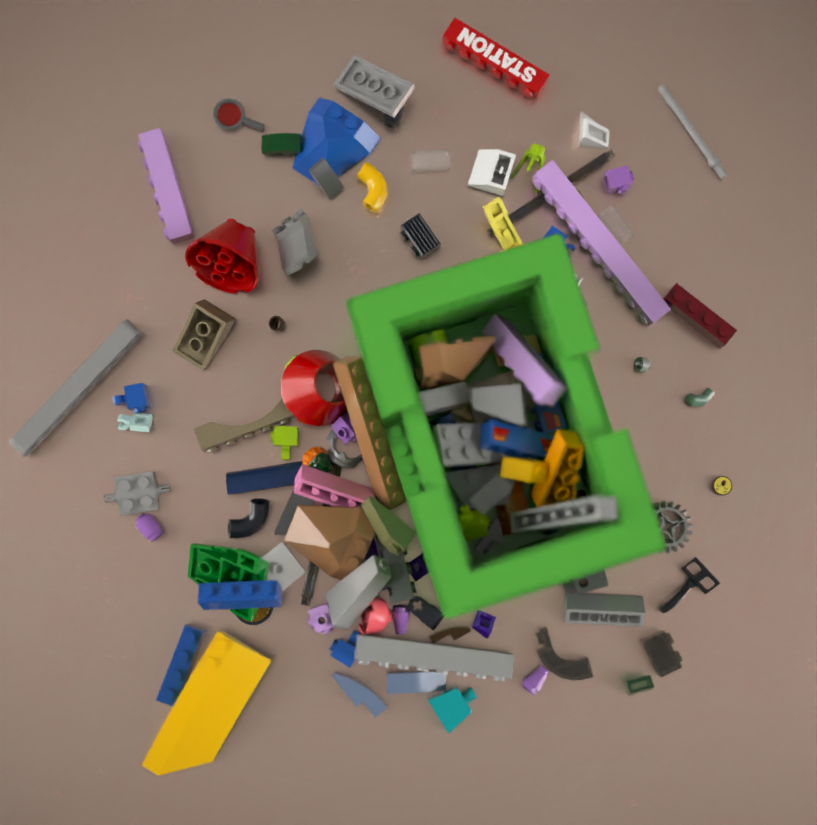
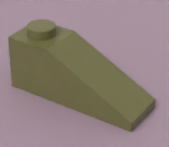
[361,496,417,556]

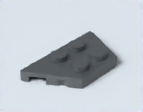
[444,464,516,510]

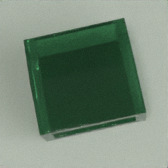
[624,675,654,696]

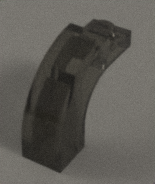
[535,626,593,680]

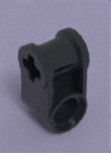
[408,596,445,631]

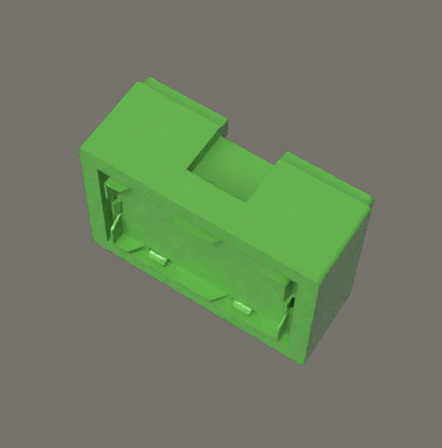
[346,234,666,619]

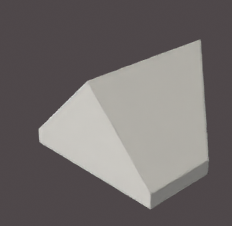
[579,111,609,148]

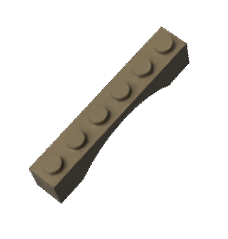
[194,398,295,453]

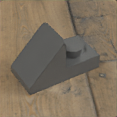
[474,518,505,555]

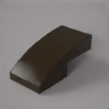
[429,626,471,644]

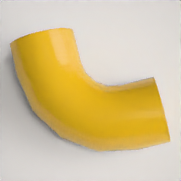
[357,162,387,213]

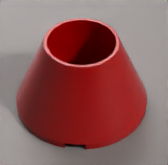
[281,350,348,427]

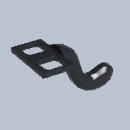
[659,557,720,614]

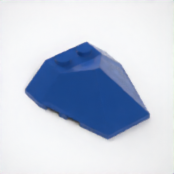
[292,98,380,187]

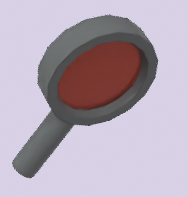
[213,98,265,131]

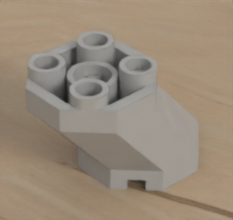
[272,209,319,275]

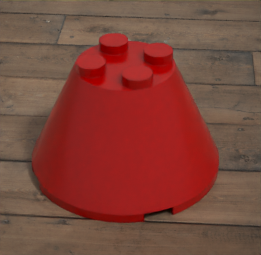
[185,218,259,294]

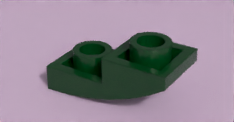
[261,133,302,155]

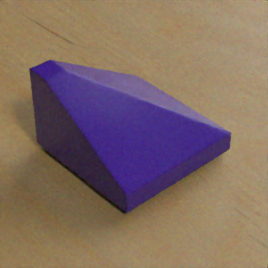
[410,553,429,581]
[472,610,496,639]

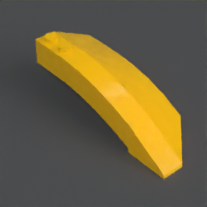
[142,630,272,776]

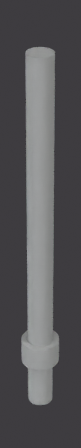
[658,85,728,180]

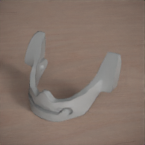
[326,429,363,468]

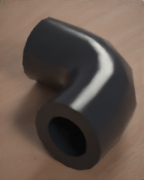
[227,498,270,539]

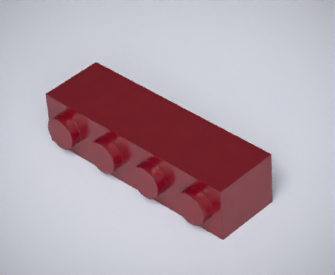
[663,283,737,348]

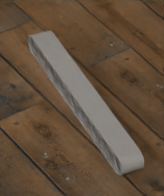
[9,319,142,457]

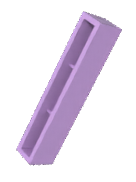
[138,128,195,244]
[482,314,567,406]

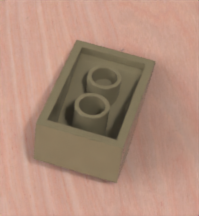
[172,299,236,371]
[467,371,535,423]

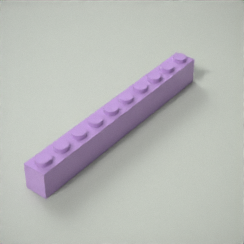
[532,160,671,325]

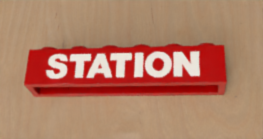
[442,17,550,99]

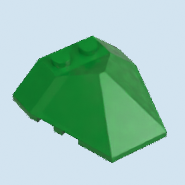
[188,543,269,622]

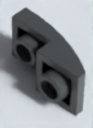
[309,157,345,200]

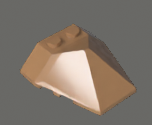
[413,336,495,390]
[284,505,375,580]

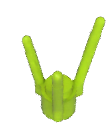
[510,144,546,193]

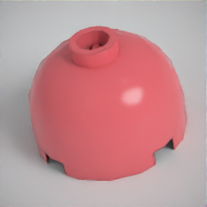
[358,596,392,635]

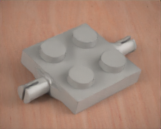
[104,471,170,516]

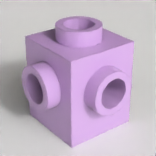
[308,603,334,634]

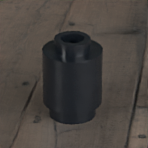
[382,105,405,128]

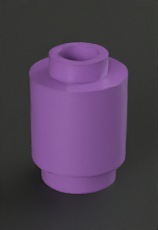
[135,513,163,542]

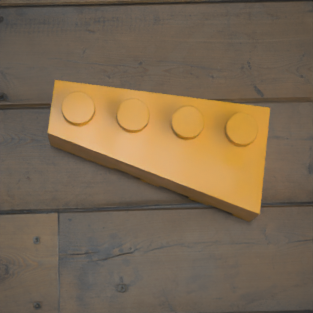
[530,430,584,508]

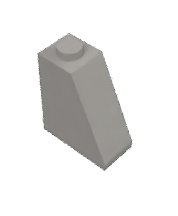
[419,382,472,417]

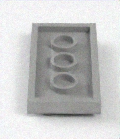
[334,55,415,117]

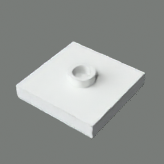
[262,542,306,591]

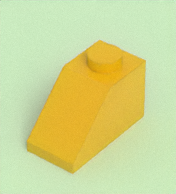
[500,457,549,483]

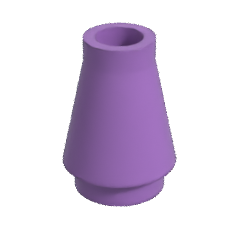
[391,604,410,634]
[522,665,549,695]

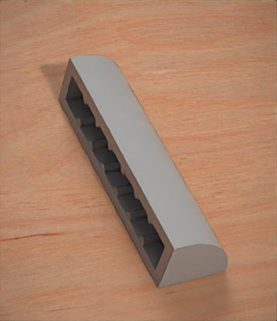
[564,592,646,627]

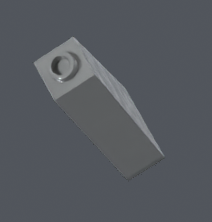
[325,556,392,630]

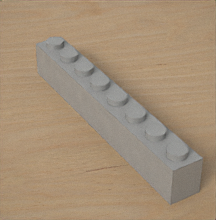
[354,634,515,681]

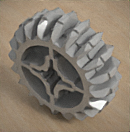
[654,501,693,553]

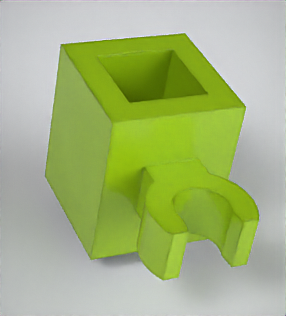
[271,426,299,460]
[458,505,490,542]

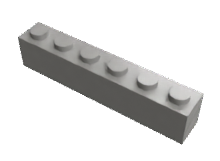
[510,497,618,533]

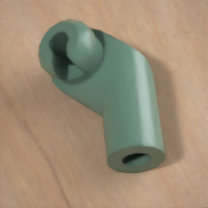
[686,388,715,407]

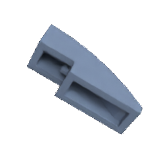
[387,670,446,694]
[332,671,388,717]

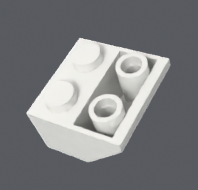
[468,149,516,196]

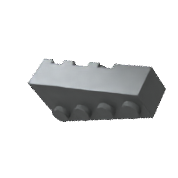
[374,532,417,604]

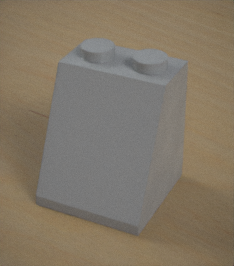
[469,384,528,427]

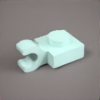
[117,413,153,432]

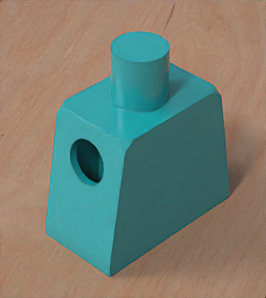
[428,686,478,734]

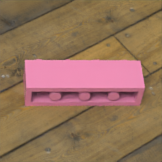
[294,464,374,508]

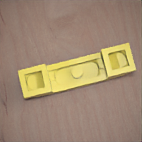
[483,196,523,250]

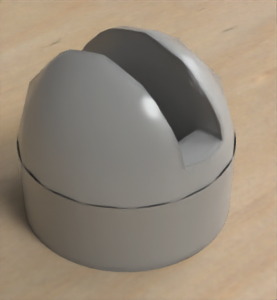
[634,357,651,373]

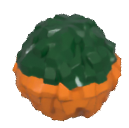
[302,446,332,473]

